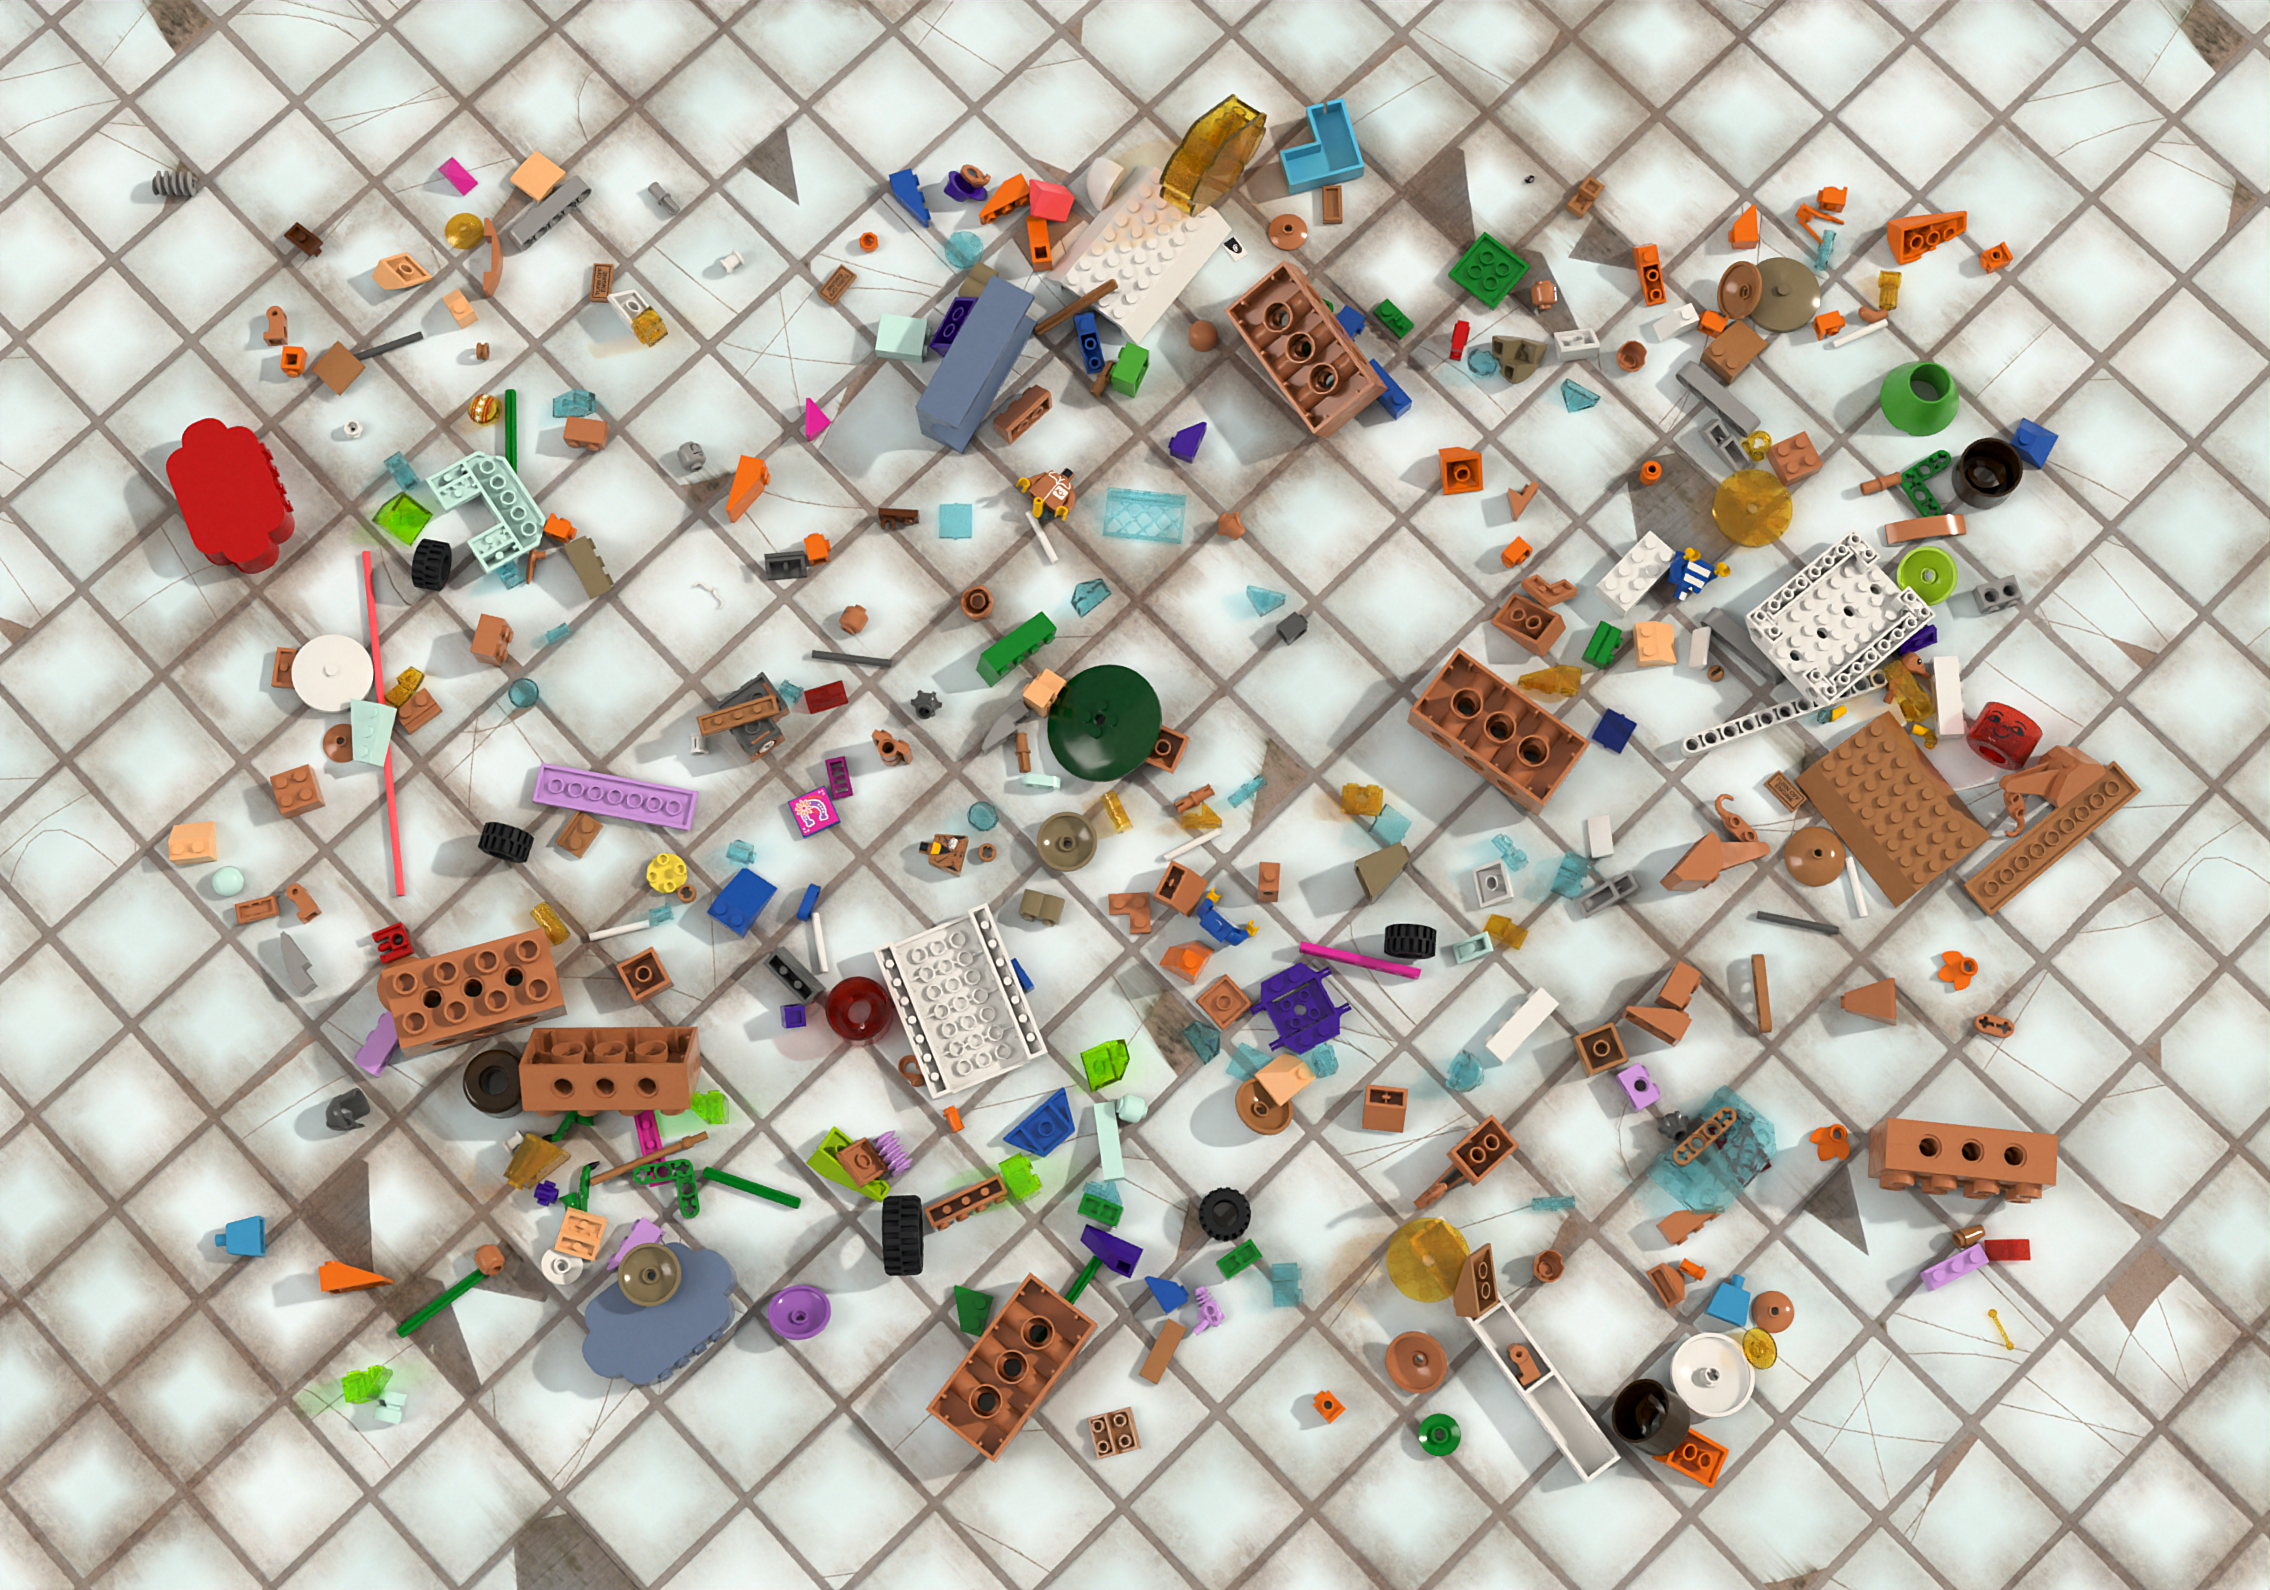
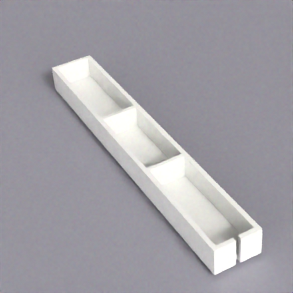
[1407,1215,1621,1484]

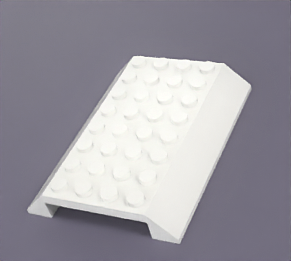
[1046,164,1232,346]
[873,903,1048,1100]

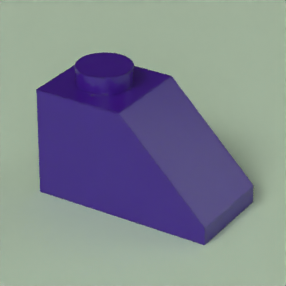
[1168,422,1207,464]

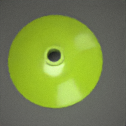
[1897,546,1958,606]

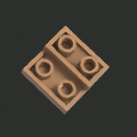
[312,341,366,396]
[1087,1407,1141,1460]

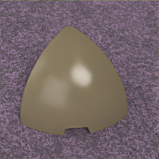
[1492,335,1547,384]

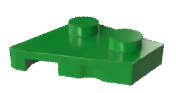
[954,1285,994,1337]

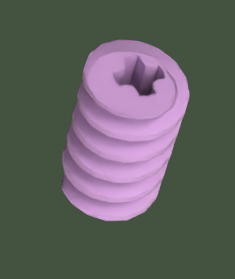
[872,1130,913,1177]

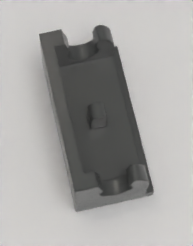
[764,551,807,581]

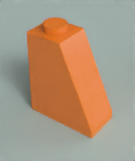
[1159,940,1215,985]

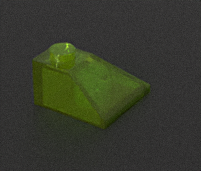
[371,491,433,546]
[1080,1039,1130,1093]

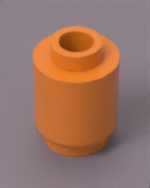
[1639,461,1662,486]

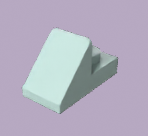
[1452,931,1494,964]

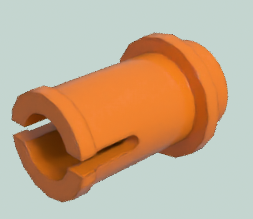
[943,1105,965,1133]
[1678,1258,1707,1281]

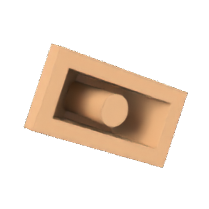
[442,288,479,329]

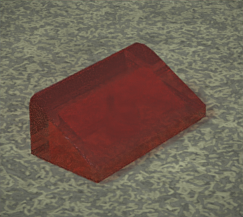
[804,680,848,714]

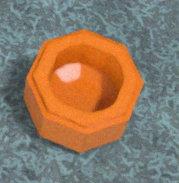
[859,232,878,252]

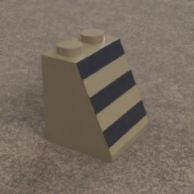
[1354,842,1410,905]

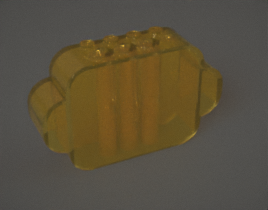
[1159,94,1267,218]

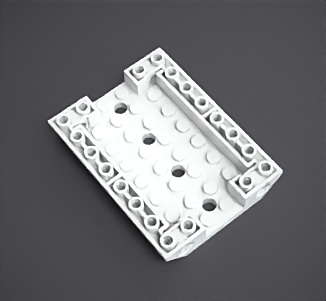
[1744,528,1936,706]

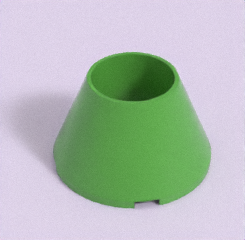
[1880,361,1959,436]

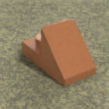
[1507,481,1539,522]

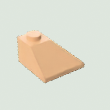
[372,252,432,290]
[1254,1052,1317,1107]

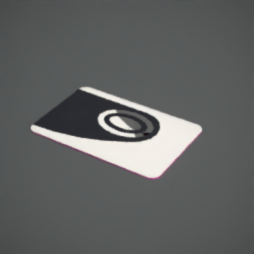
[1223,237,1248,262]

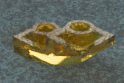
[384,666,425,709]

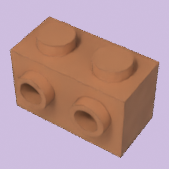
[563,416,609,451]

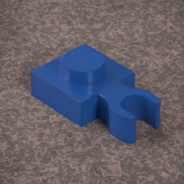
[1011,958,1035,993]

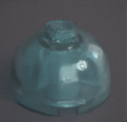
[1445,1050,1484,1093]

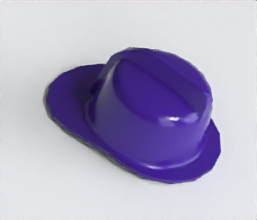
[944,171,988,202]

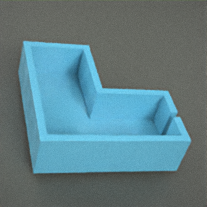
[1279,98,1365,195]

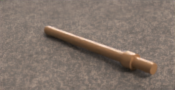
[590,1131,708,1186]

